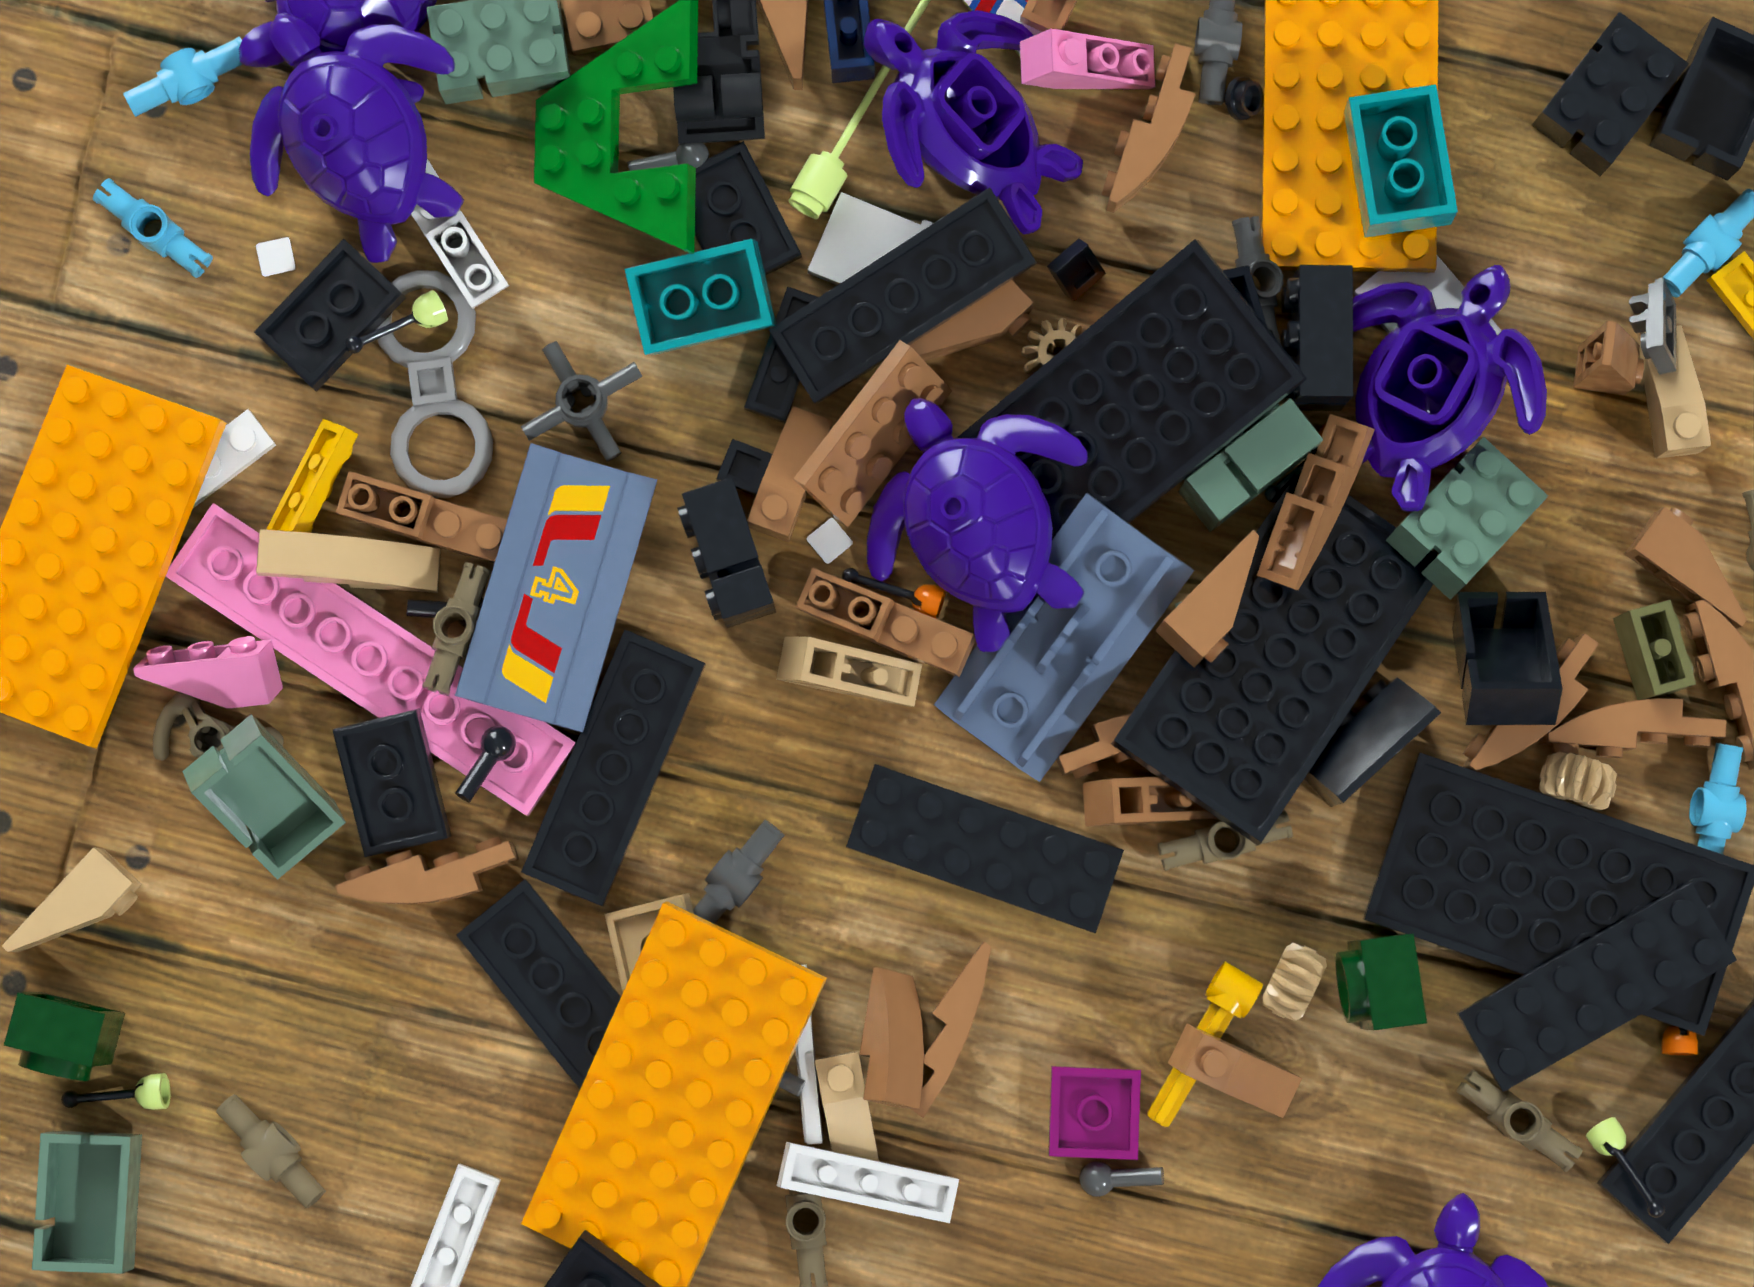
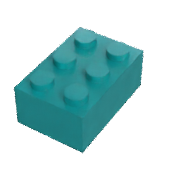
[1344,84,1458,238]
[624,239,776,356]

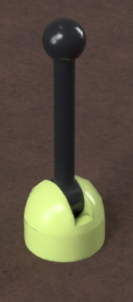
[345,290,448,354]
[61,1073,171,1110]
[1586,1117,1665,1218]

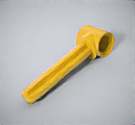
[1147,961,1263,1127]

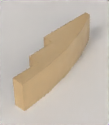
[256,529,441,593]

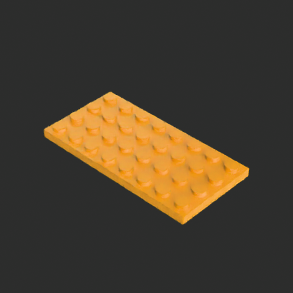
[1261,0,1438,273]
[0,365,227,749]
[521,901,827,1287]

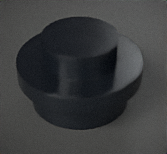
[1224,77,1264,120]

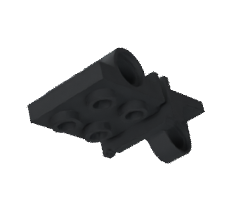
[673,0,765,144]

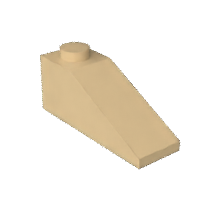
[1637,325,1711,459]
[776,637,922,707]
[2,847,142,952]
[815,1051,879,1161]

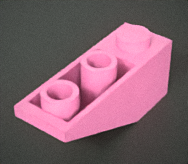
[1020,28,1155,89]
[133,636,283,709]

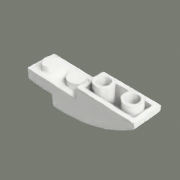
[411,159,509,309]

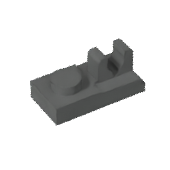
[1629,278,1676,375]

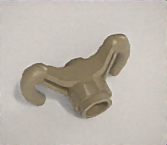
[153,692,284,761]

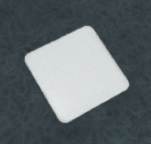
[256,237,296,277]
[807,518,853,564]

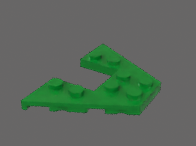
[534,0,698,254]

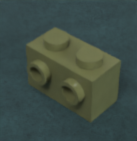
[1613,600,1696,700]

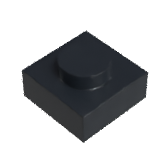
[1047,238,1106,301]
[716,439,773,496]

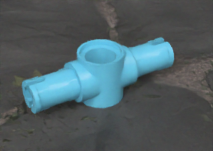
[123,36,243,117]
[93,178,213,278]
[1663,189,1754,298]
[1689,743,1747,855]

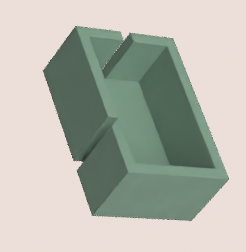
[427,0,571,104]
[1178,398,1323,532]
[1386,437,1548,600]
[182,714,346,880]
[32,1131,142,1274]

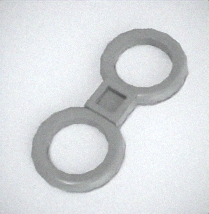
[376,270,493,498]

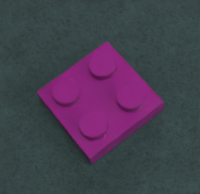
[1048,1066,1141,1160]

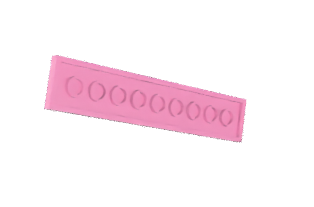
[166,503,576,816]

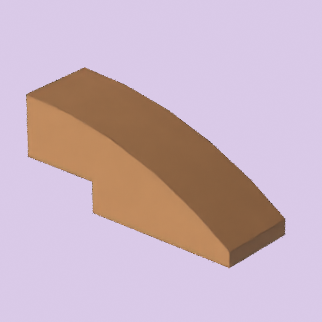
[859,967,924,1109]

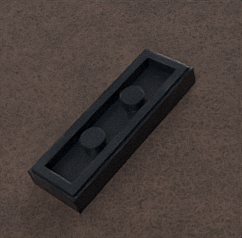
[744,286,818,424]

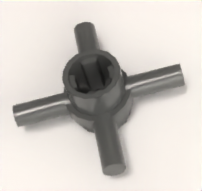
[521,341,643,462]

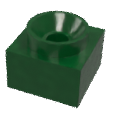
[1335,933,1427,1031]
[4,992,125,1081]

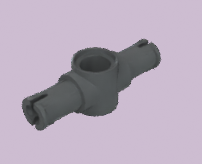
[1194,0,1243,105]
[1232,216,1283,344]
[693,819,785,924]

